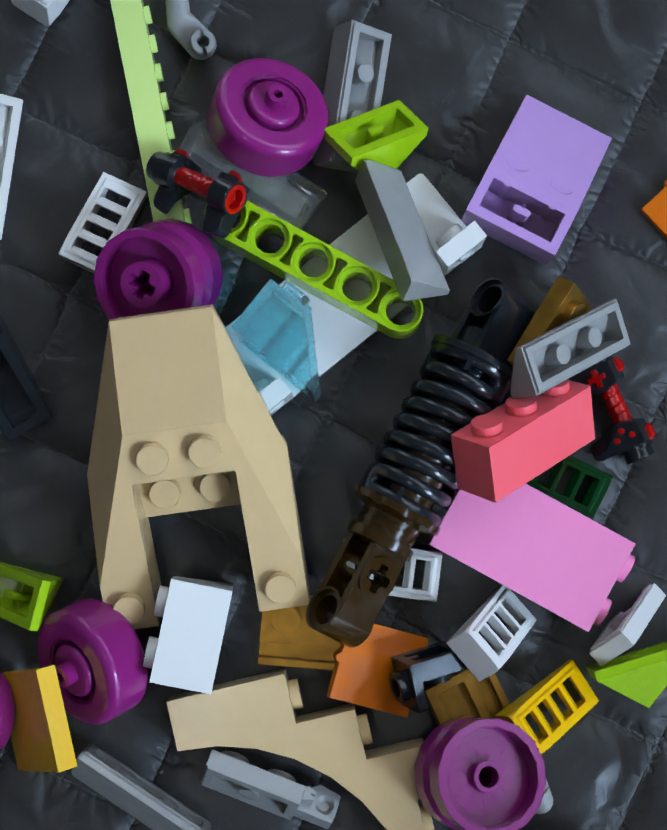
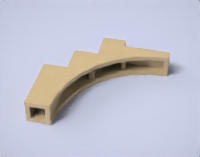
[166,668,435,830]

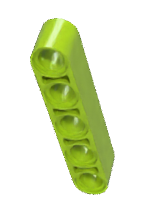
[204,200,424,339]

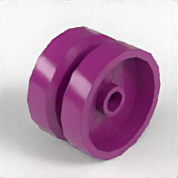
[93,218,223,320]
[414,718,546,830]

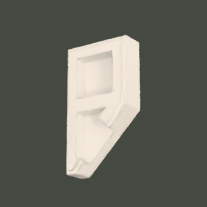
[589,583,666,666]

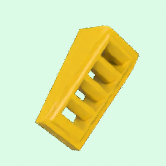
[495,660,599,754]

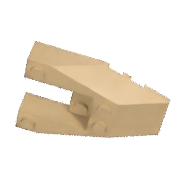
[87,304,310,629]

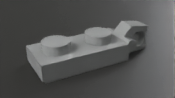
[200,749,341,830]

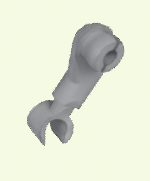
[165,0,217,60]

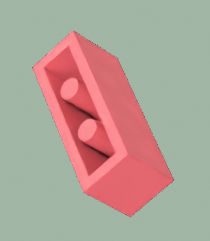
[451,379,595,503]

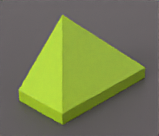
[324,100,429,171]
[0,562,64,632]
[585,641,667,708]

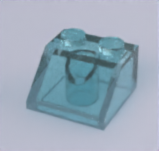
[231,279,322,402]

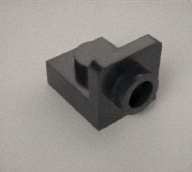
[389,641,467,713]

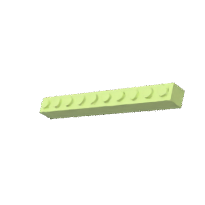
[110,0,192,224]

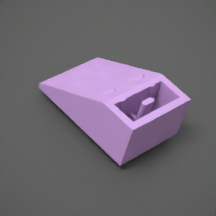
[461,95,612,266]

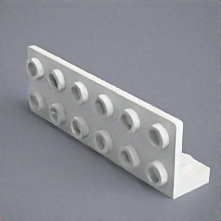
[225,173,487,415]

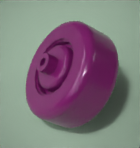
[207,58,328,177]
[37,598,148,725]

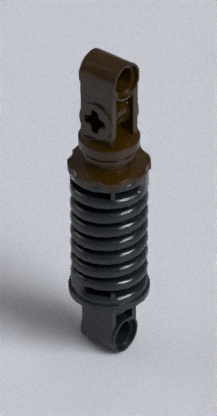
[306,277,535,648]

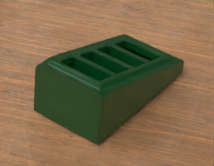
[526,456,613,519]

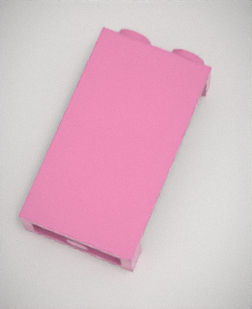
[426,484,635,632]

